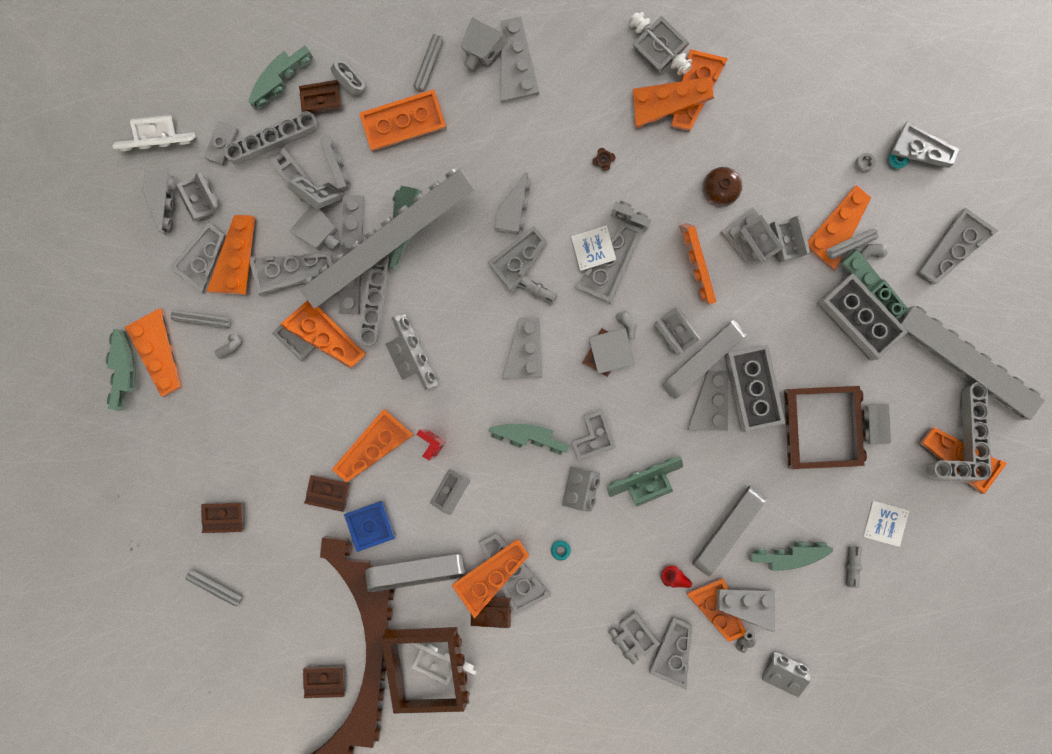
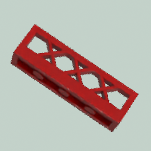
[416,429,446,461]

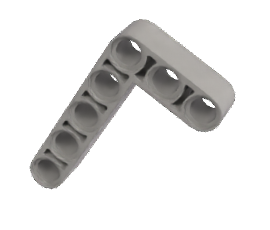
[926,382,992,482]

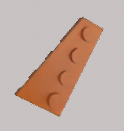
[207,215,256,295]
[280,300,366,369]
[125,308,181,397]
[920,427,1007,494]
[452,539,529,619]

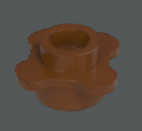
[592,148,616,171]

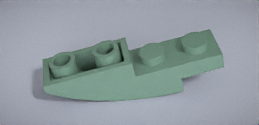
[248,46,313,110]
[840,249,909,320]
[106,329,135,410]
[488,424,569,455]
[748,541,833,571]

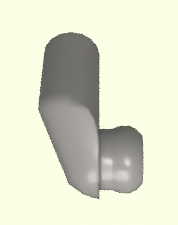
[860,244,888,260]
[215,333,241,359]

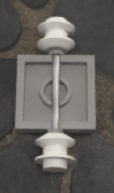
[629,12,692,75]

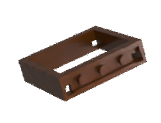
[784,386,867,469]
[381,627,470,714]

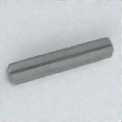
[413,34,443,91]
[826,229,879,259]
[171,310,230,328]
[185,570,242,606]

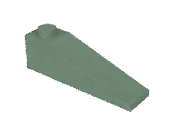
[390,185,423,270]

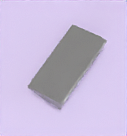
[430,469,470,515]

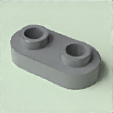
[331,60,365,95]

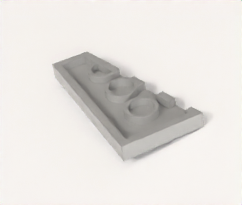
[501,16,539,103]
[479,533,551,614]

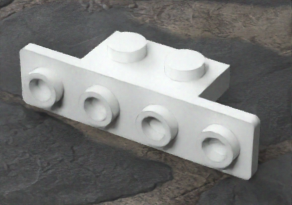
[112,115,195,151]
[408,643,477,686]

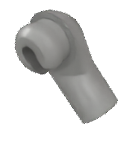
[617,311,636,339]
[736,631,756,653]

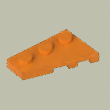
[686,578,746,642]

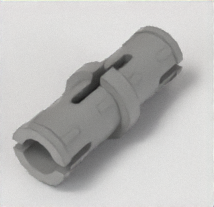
[518,276,558,305]
[846,546,863,588]

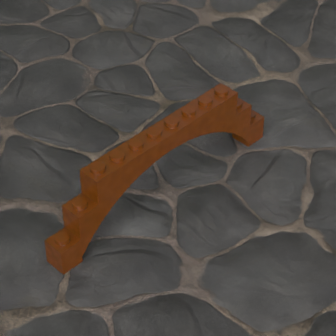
[311,536,395,754]

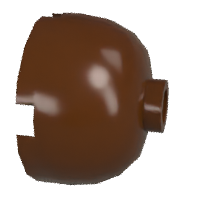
[702,167,742,207]

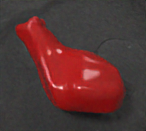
[661,565,692,588]

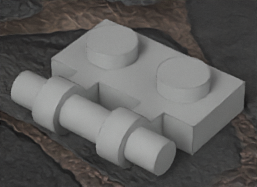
[608,611,660,664]

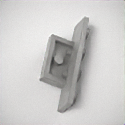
[385,314,438,390]

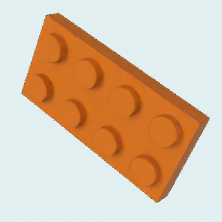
[359,89,446,152]

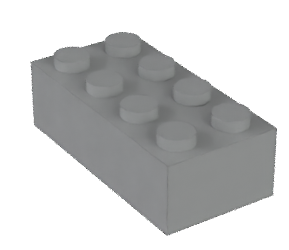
[818,273,908,360]
[725,345,785,432]

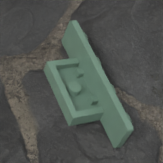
[607,457,683,507]

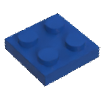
[344,501,395,552]

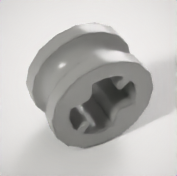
[856,153,876,173]

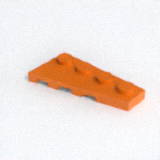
[671,49,728,131]
[633,77,714,129]
[807,185,871,271]
[679,223,717,305]
[332,409,414,483]

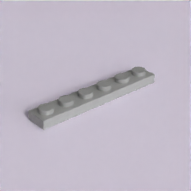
[338,195,364,314]

